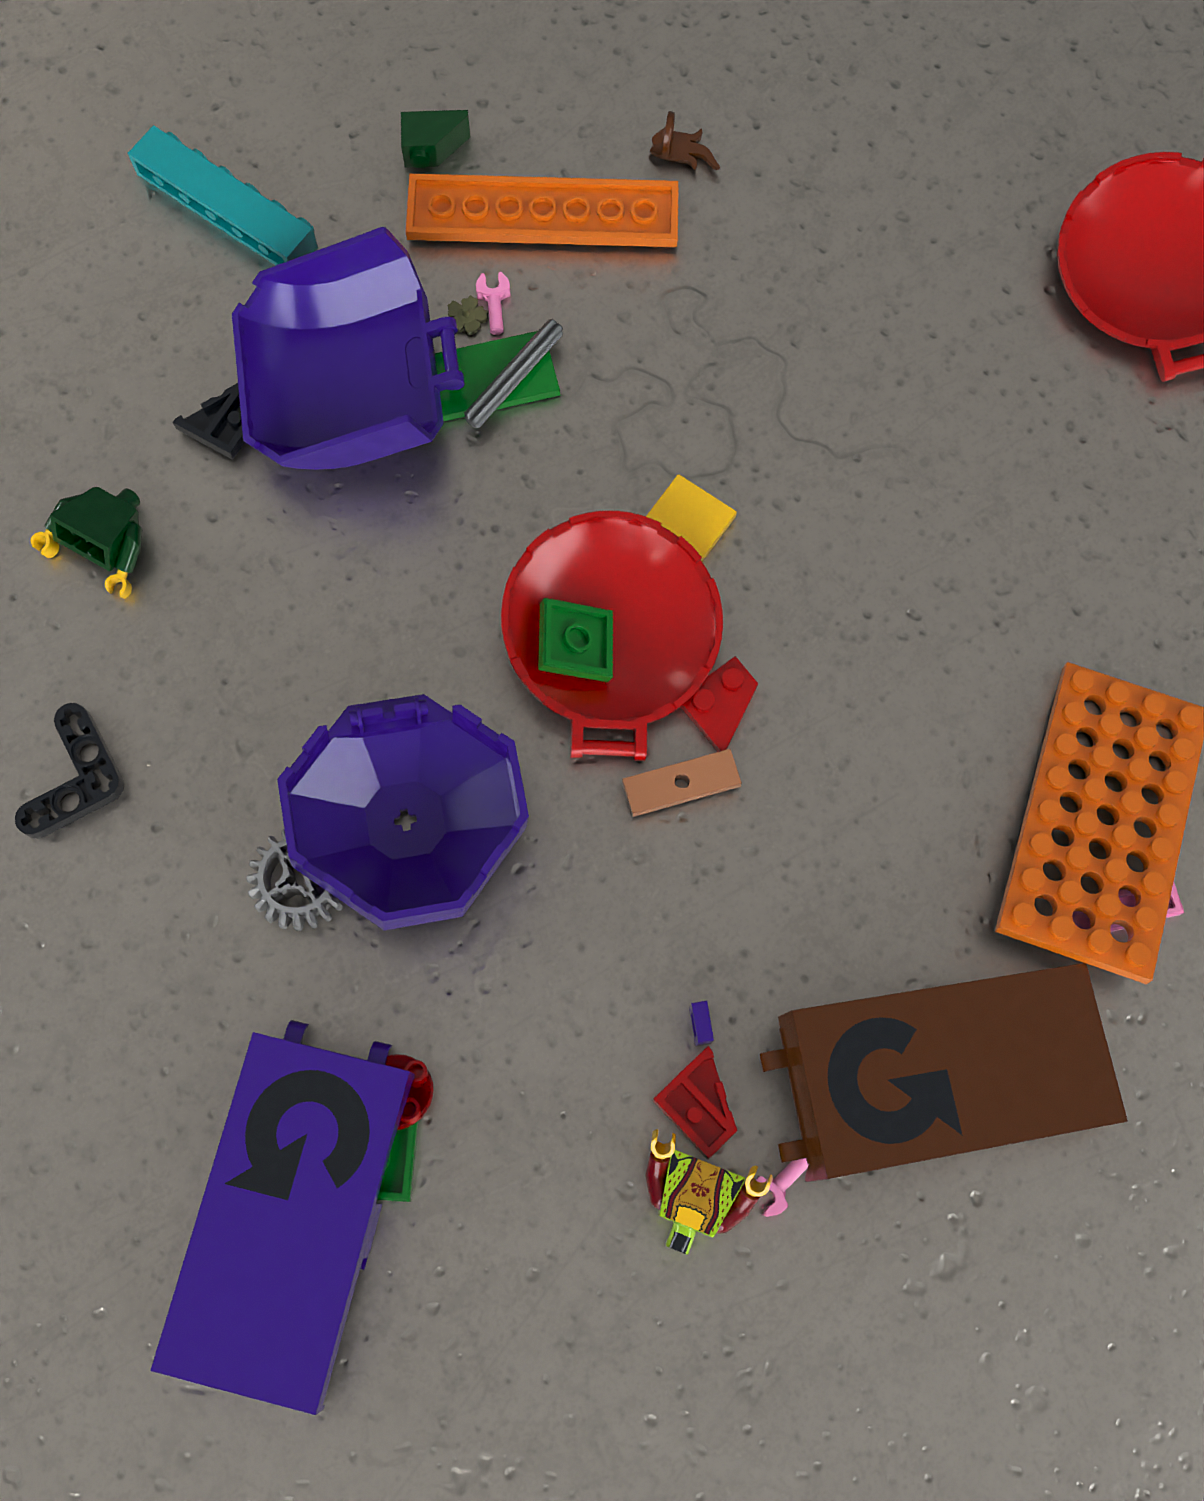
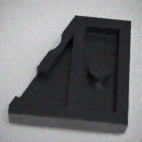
[173,383,245,459]

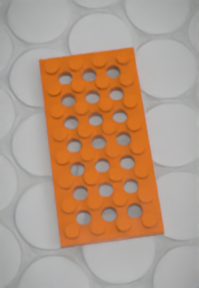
[995,662,1204,984]

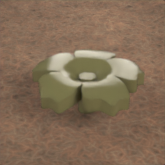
[447,295,488,335]

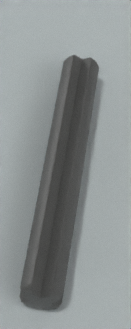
[464,319,563,428]

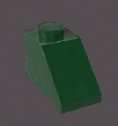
[401,110,470,169]

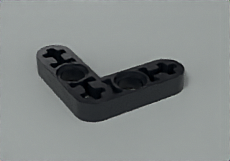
[15,703,124,839]

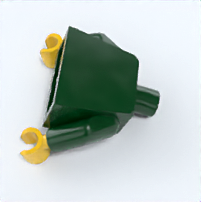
[30,487,143,599]

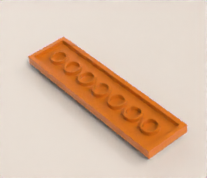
[406,173,678,247]

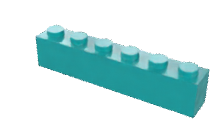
[127,125,318,266]

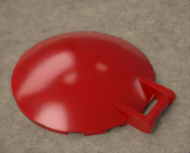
[1057,152,1204,382]
[501,511,723,761]

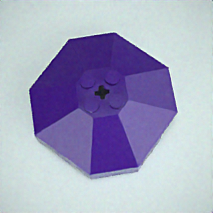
[277,694,529,930]

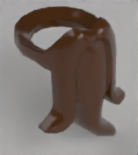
[650,111,720,171]

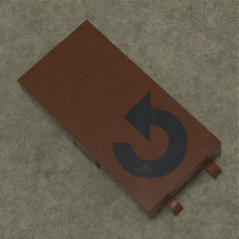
[760,963,1128,1182]

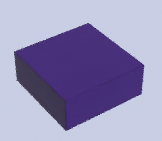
[689,1001,714,1046]

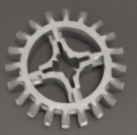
[246,829,343,931]

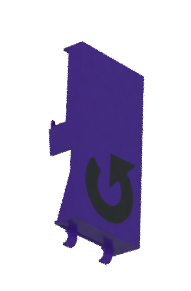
[150,1020,415,1415]

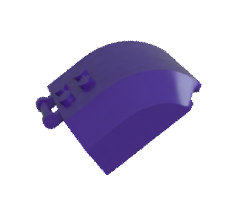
[232,227,465,470]

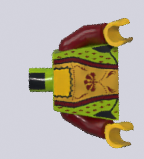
[645,1129,773,1255]

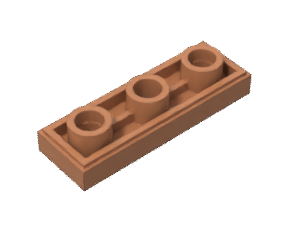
[622,749,742,817]

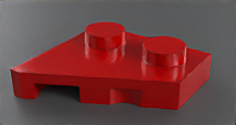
[681,656,758,752]
[652,1046,738,1160]

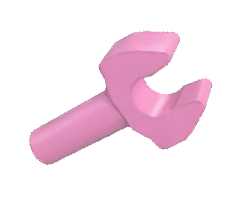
[476,272,511,335]
[755,1158,809,1217]

